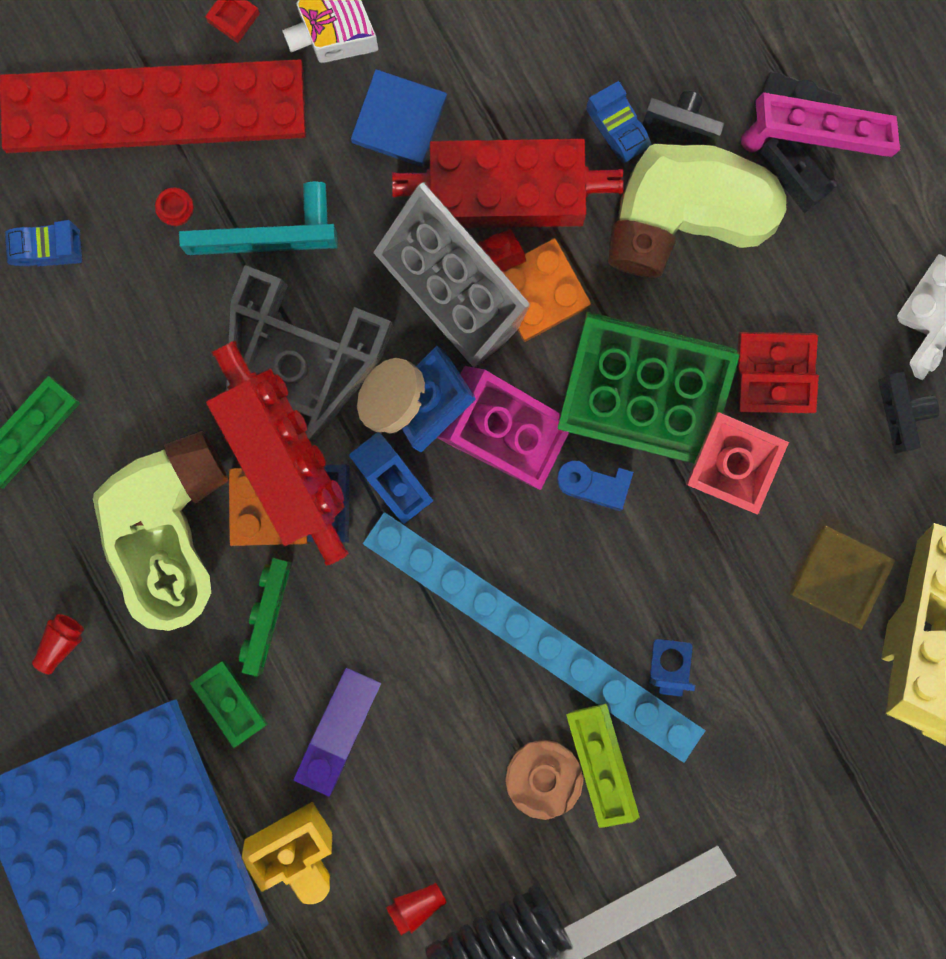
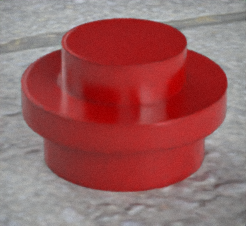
[155,187,194,226]

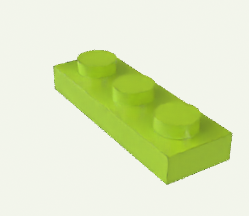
[566,703,640,828]

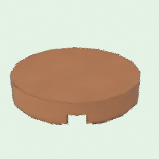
[505,740,583,820]

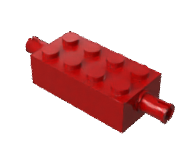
[392,139,623,228]
[206,341,349,566]

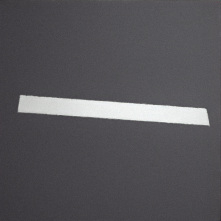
[548,846,736,959]

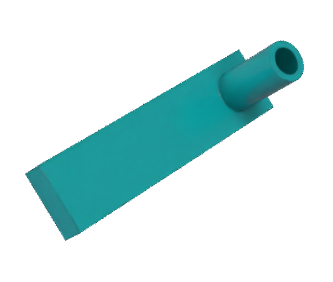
[179,181,338,255]

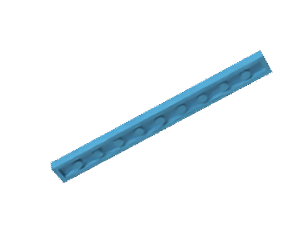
[363,512,705,763]

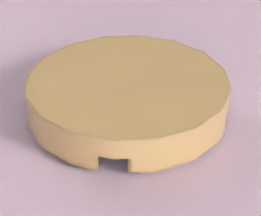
[357,358,425,434]

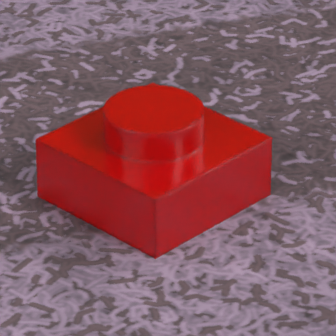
[205,0,260,43]
[477,229,527,272]

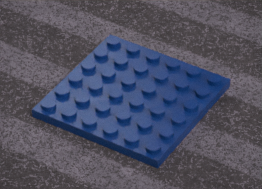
[0,699,269,959]

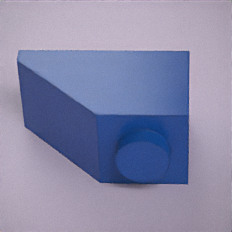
[349,432,433,525]

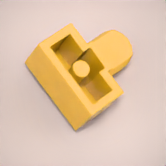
[242,802,332,904]

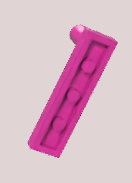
[741,92,900,157]

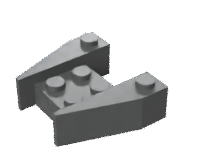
[226,265,394,440]

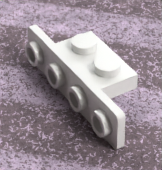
[897,254,946,380]

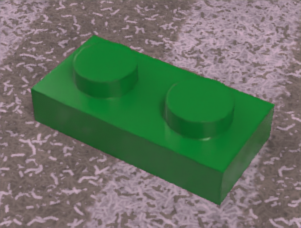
[190,660,268,748]

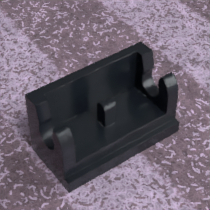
[758,138,838,213]

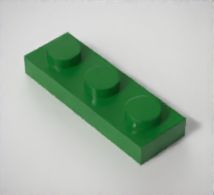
[0,376,80,489]
[239,558,293,676]

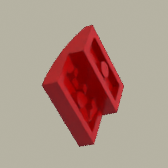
[737,332,819,413]

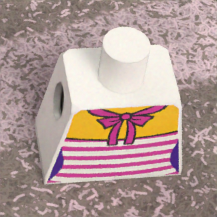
[282,0,378,63]

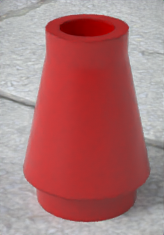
[32,614,84,674]
[386,882,447,936]

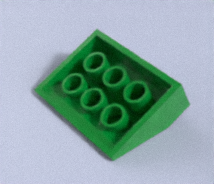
[557,311,740,463]

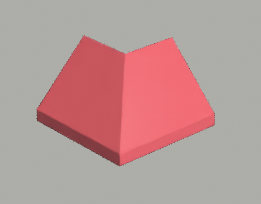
[686,412,789,515]

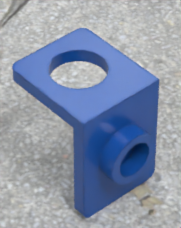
[649,639,695,696]

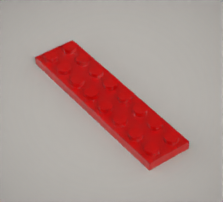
[0,59,306,153]

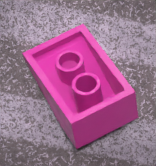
[437,366,569,490]

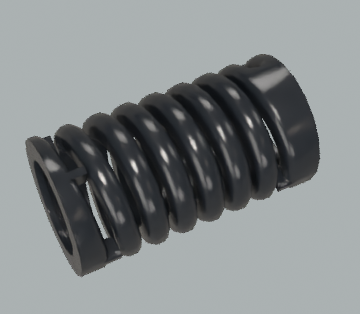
[425,883,573,959]

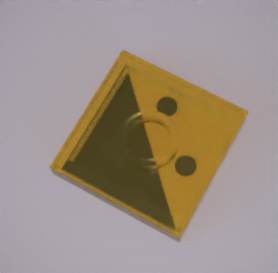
[790,526,895,630]

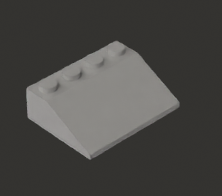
[373,182,531,368]

